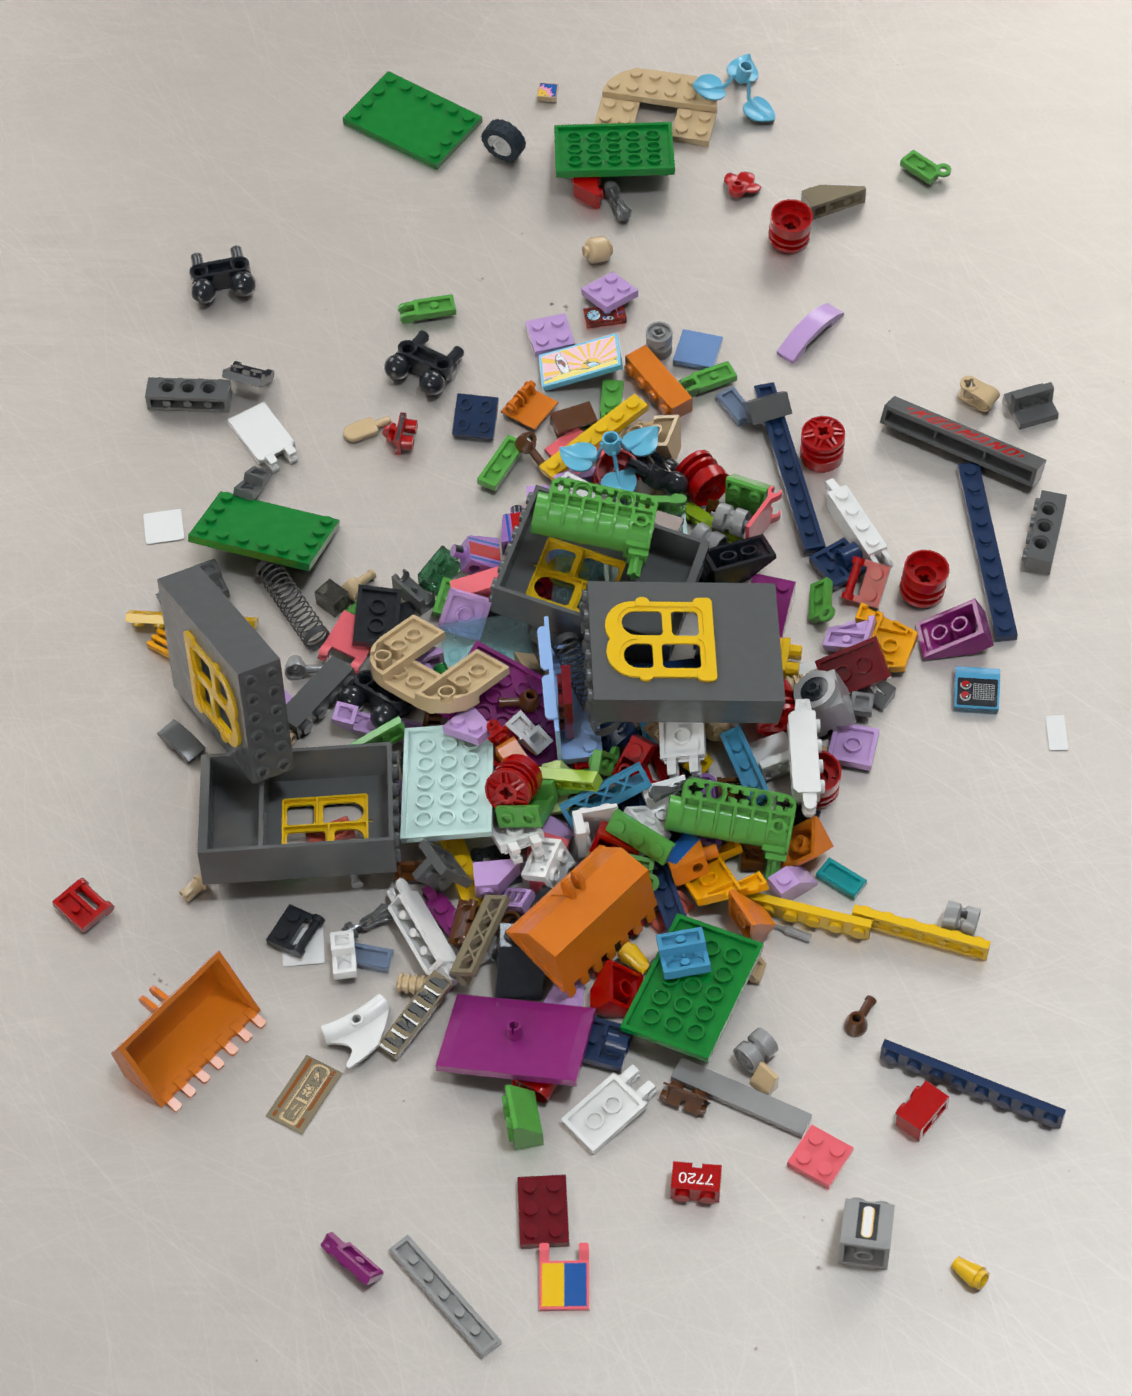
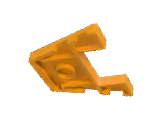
[855,603,918,672]
[684,841,769,906]

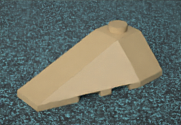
[603,415,681,460]

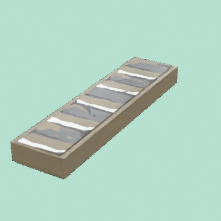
[378,970,454,1060]

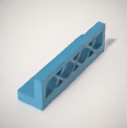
[719,725,774,806]
[559,762,652,829]

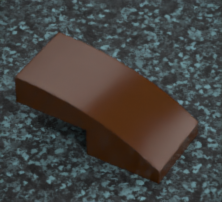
[740,843,764,870]

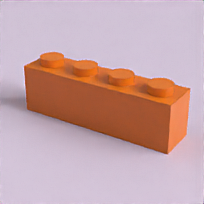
[624,345,693,417]

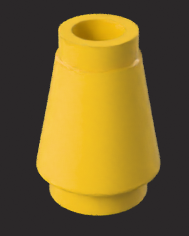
[617,941,650,975]
[951,1256,990,1290]

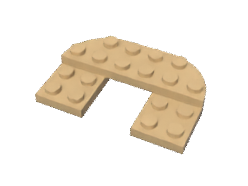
[594,68,717,147]
[370,614,510,714]

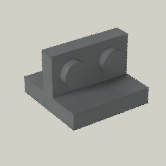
[1003,382,1059,430]
[412,839,473,892]

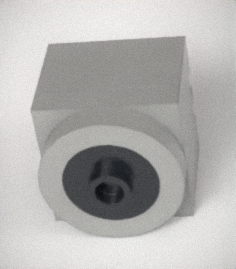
[794,669,856,738]

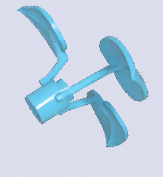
[692,53,775,122]
[559,426,658,499]

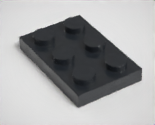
[352,584,402,647]

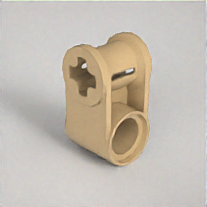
[958,376,1000,413]

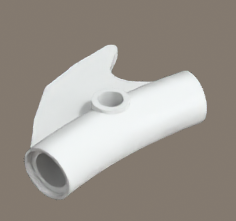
[321,994,391,1069]

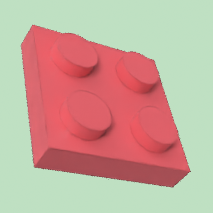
[787,1125,854,1189]

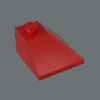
[590,959,643,1019]

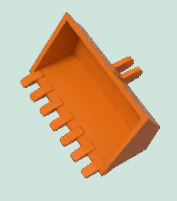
[505,845,657,998]
[111,951,267,1112]

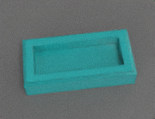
[816,857,867,900]

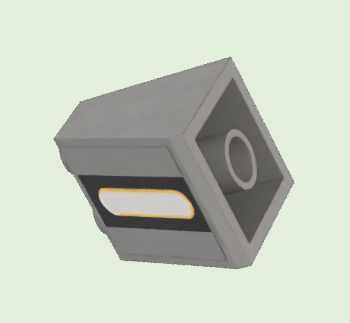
[838,1197,895,1270]

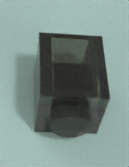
[315,578,350,618]

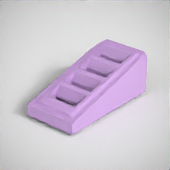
[500,888,536,916]

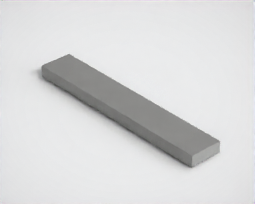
[671,1057,812,1138]
[389,1235,502,1359]

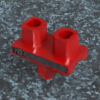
[382,412,418,455]

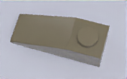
[801,185,866,220]

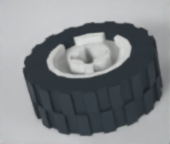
[481,119,526,162]

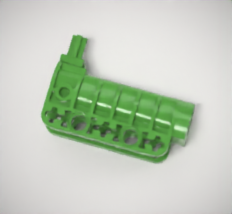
[530,477,658,580]
[664,777,796,880]

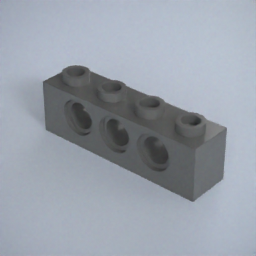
[145,377,233,412]
[1022,490,1067,575]

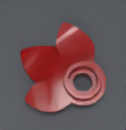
[724,171,762,198]

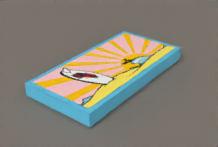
[539,333,623,391]

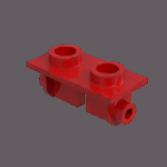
[487,719,520,747]

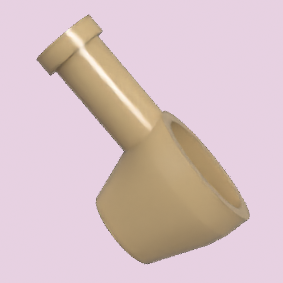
[340,569,377,602]

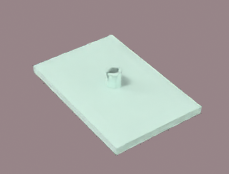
[400,725,494,843]

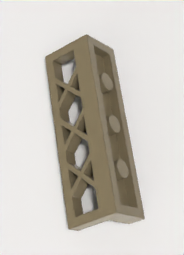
[450,895,511,985]

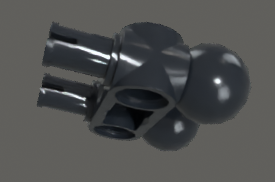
[189,245,256,304]
[384,330,464,396]
[621,447,689,496]
[338,670,412,729]

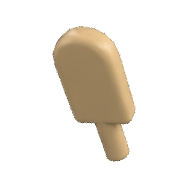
[343,416,392,443]

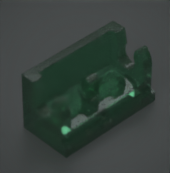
[418,545,461,596]

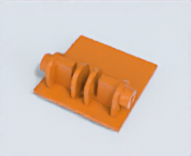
[501,380,559,430]

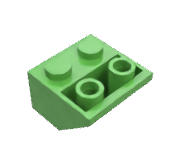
[725,474,775,516]
[501,1085,544,1150]

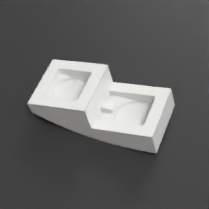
[504,710,553,756]
[330,930,358,980]

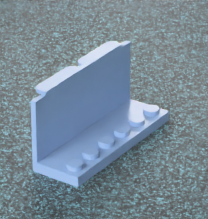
[537,616,602,764]

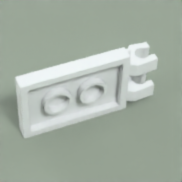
[228,402,298,473]
[659,722,707,778]
[491,810,545,865]
[561,1064,657,1155]

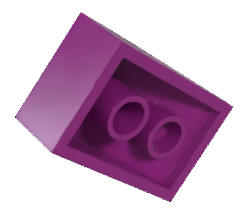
[750,574,796,638]
[915,598,994,660]

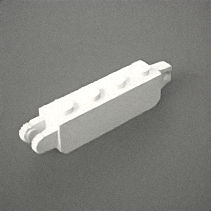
[825,478,894,568]
[787,699,825,818]
[387,878,458,986]

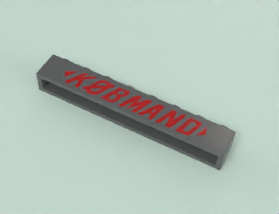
[880,396,1047,487]

